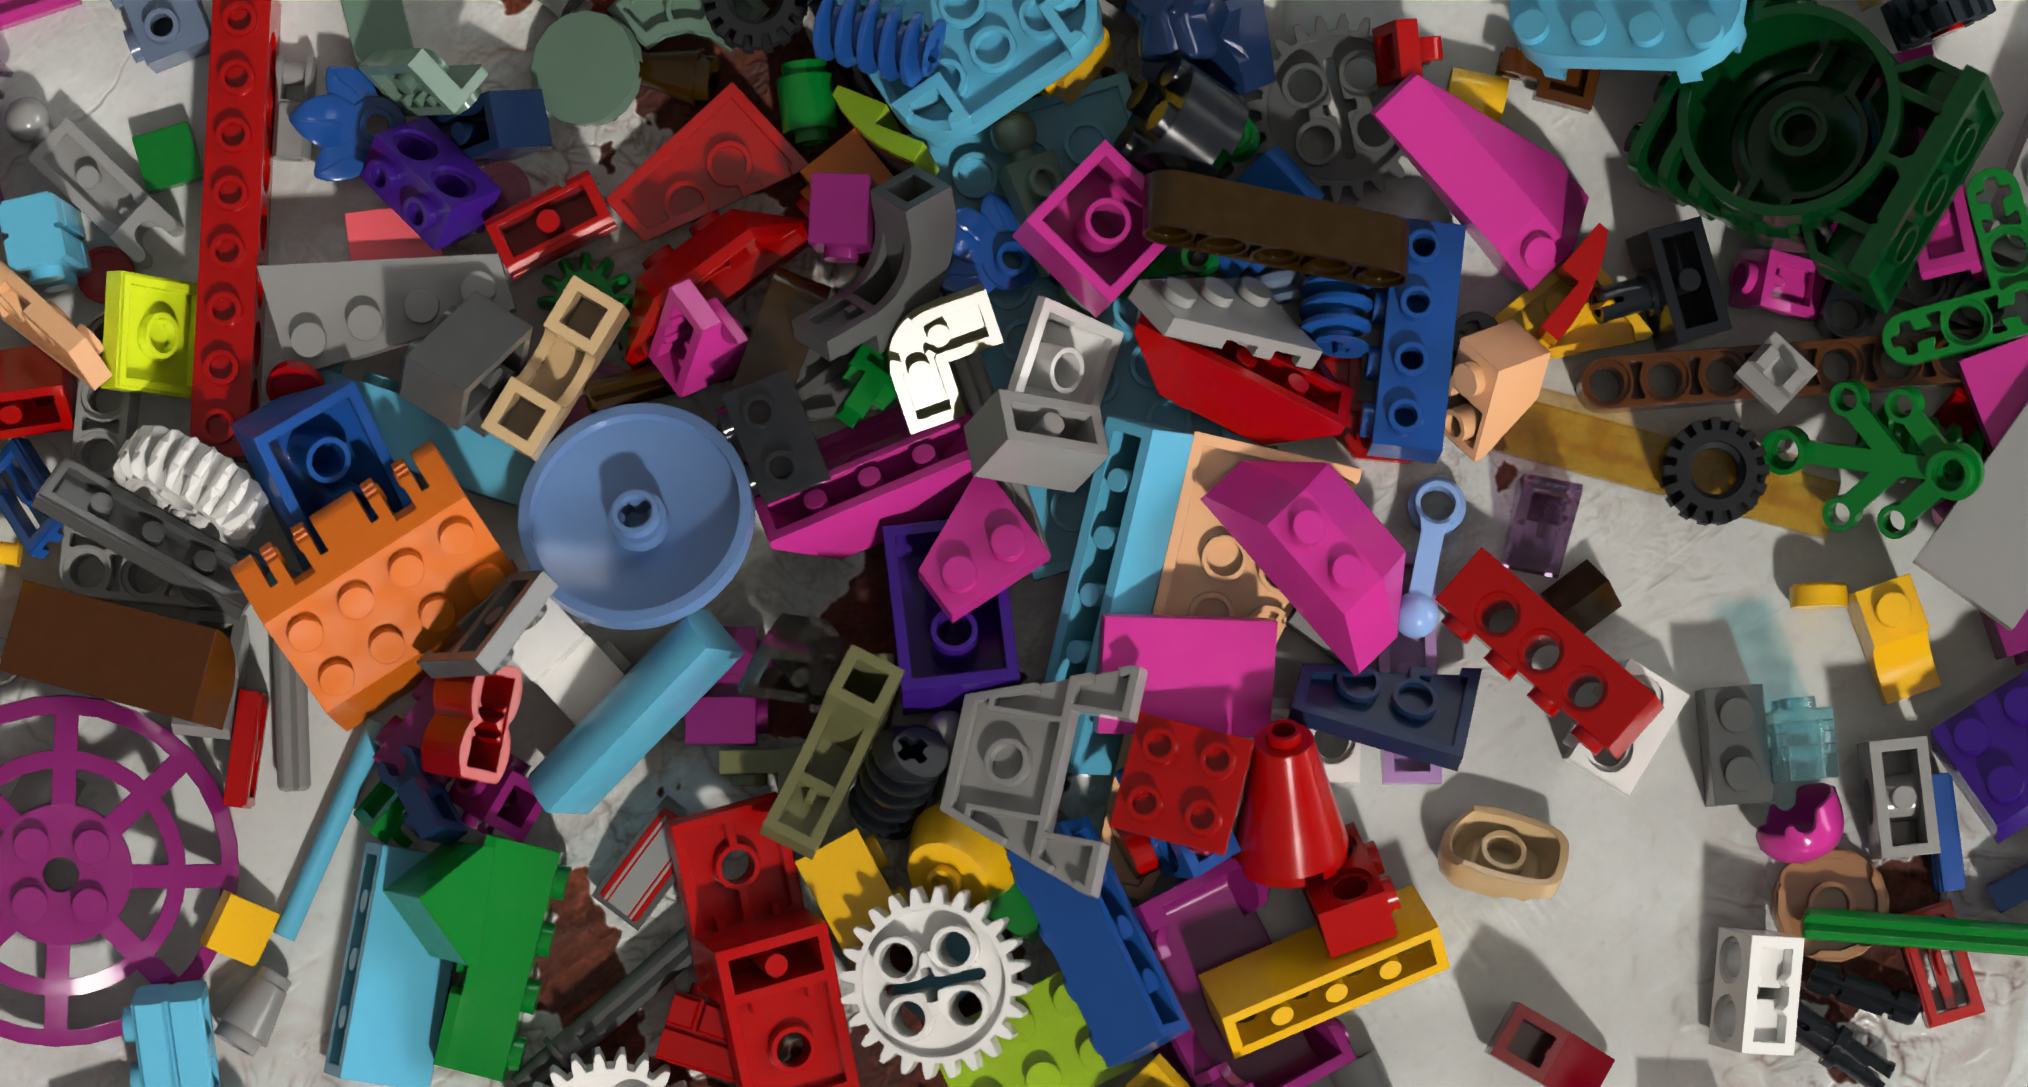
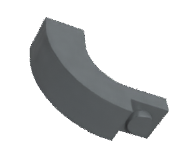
[791,165,956,361]

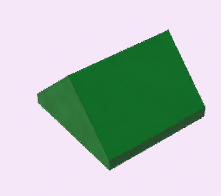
[383,841,495,967]

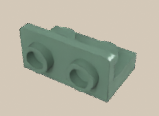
[358,48,489,116]

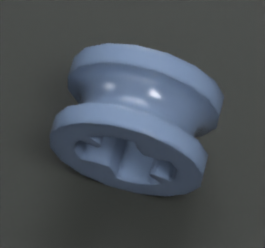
[1255,270,1304,306]

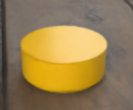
[1789,582,1849,610]

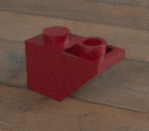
[1484,1001,1615,1087]

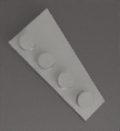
[257,253,517,372]

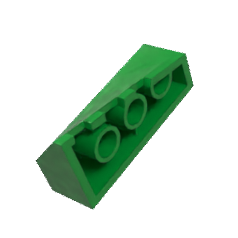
[433,834,572,1082]

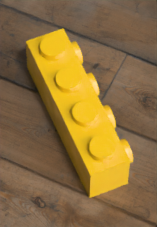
[1198,884,1450,1059]

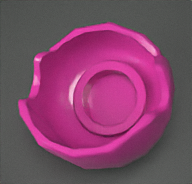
[1756,783,1844,864]

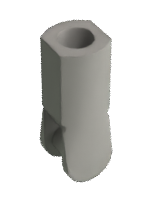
[271,55,317,162]

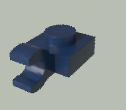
[377,744,468,846]

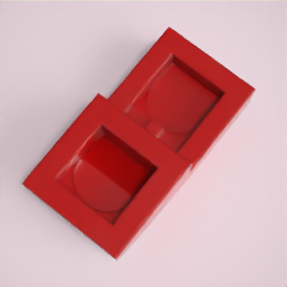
[1535,223,1608,348]

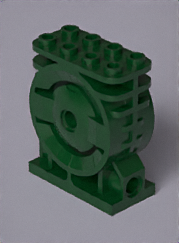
[1624,0,2004,314]

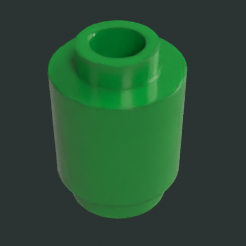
[776,59,840,147]

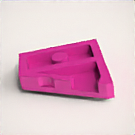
[918,476,1049,623]

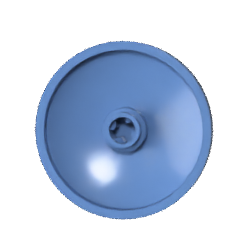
[518,403,755,630]

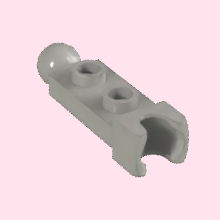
[4,97,184,269]

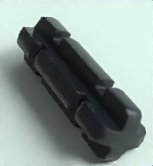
[1805,961,1921,1025]

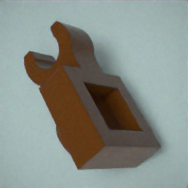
[1495,47,1601,114]

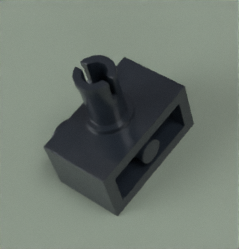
[1589,216,1732,351]

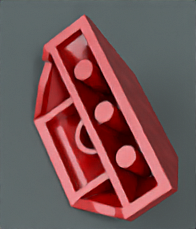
[625,208,810,370]
[1133,310,1354,446]

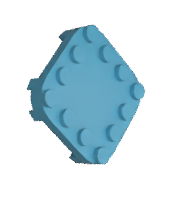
[838,0,1104,147]
[1509,0,1747,84]

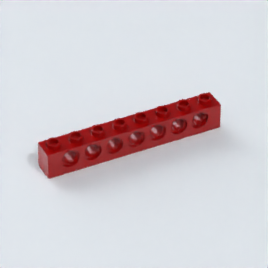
[189,0,281,463]

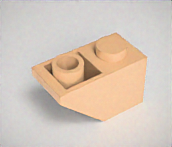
[1444,319,1551,462]

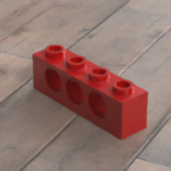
[1435,547,1664,760]

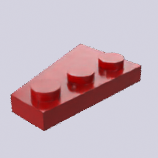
[604,82,809,243]

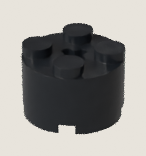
[1113,56,1249,177]

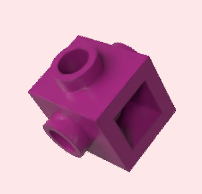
[448,753,543,843]

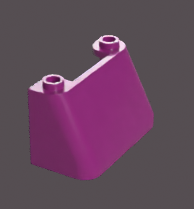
[1133,857,1357,1087]

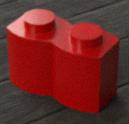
[421,665,522,785]

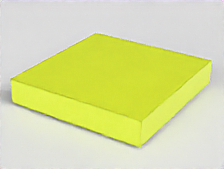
[100,270,198,400]

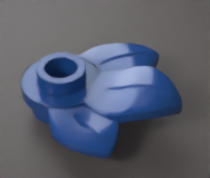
[288,66,405,182]
[940,191,1038,294]

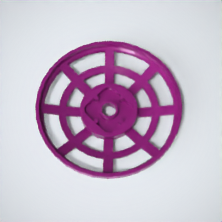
[0,694,240,1047]

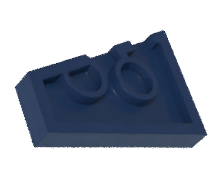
[1287,663,1482,771]

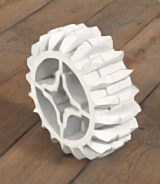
[113,425,269,551]

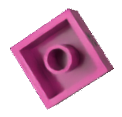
[1012,139,1167,318]

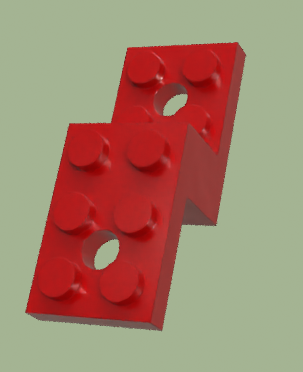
[664,792,860,1087]

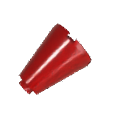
[1232,719,1349,889]

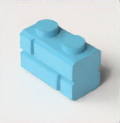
[0,191,92,293]
[122,980,221,1087]

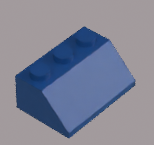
[230,379,413,572]

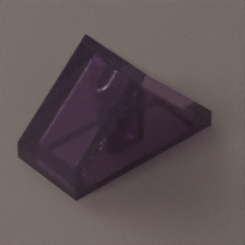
[1501,473,1583,579]

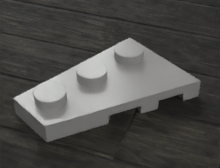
[1128,276,1323,370]

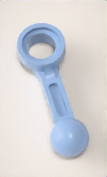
[1398,477,1466,638]

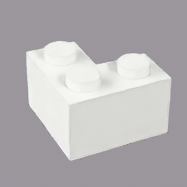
[511,598,632,725]

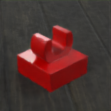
[1372,18,1443,87]

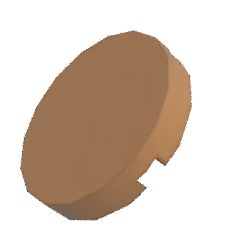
[1771,847,1889,962]

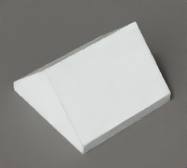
[1007,295,1124,406]

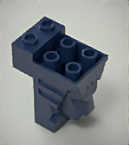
[1126,0,1276,95]

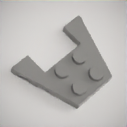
[939,665,1148,899]

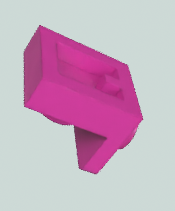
[1728,248,1825,322]

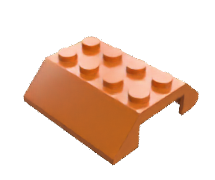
[230,439,521,732]

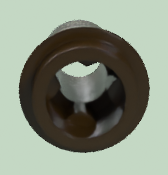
[639,48,720,106]

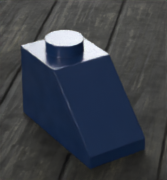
[421,89,553,167]

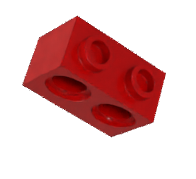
[1301,822,1401,958]

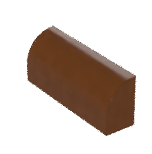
[0,580,236,730]

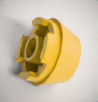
[907,799,1015,909]

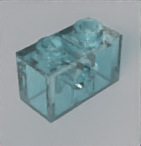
[1765,696,1839,784]

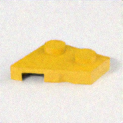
[1493,261,1654,360]

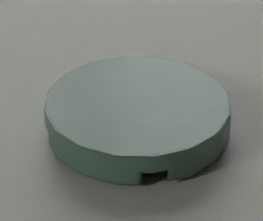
[530,10,643,127]

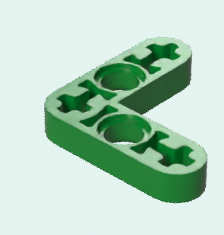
[1882,167,2028,366]

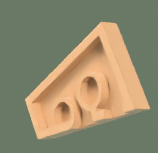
[0,260,112,391]

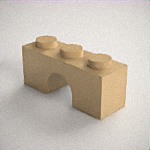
[481,275,630,462]

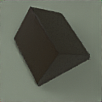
[1540,559,1622,633]

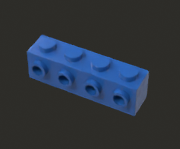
[1358,217,1466,464]
[1006,816,1191,1067]

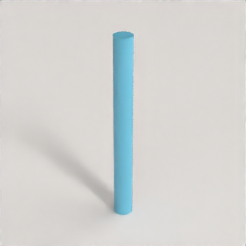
[273,718,385,941]

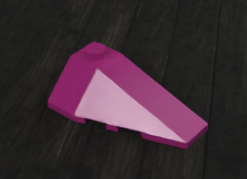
[1370,72,1589,291]

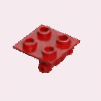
[1109,712,1255,856]

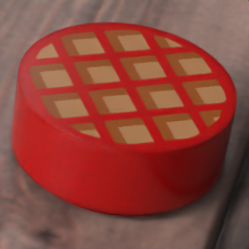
[1112,828,1159,880]

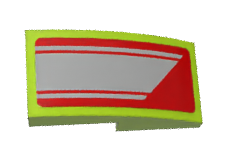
[832,85,939,176]

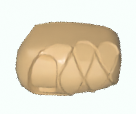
[1438,805,1569,901]

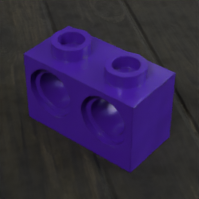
[359,116,501,251]

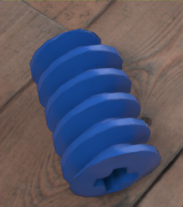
[813,0,946,88]
[1298,274,1375,359]

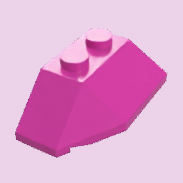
[754,405,973,560]
[1200,460,1406,676]

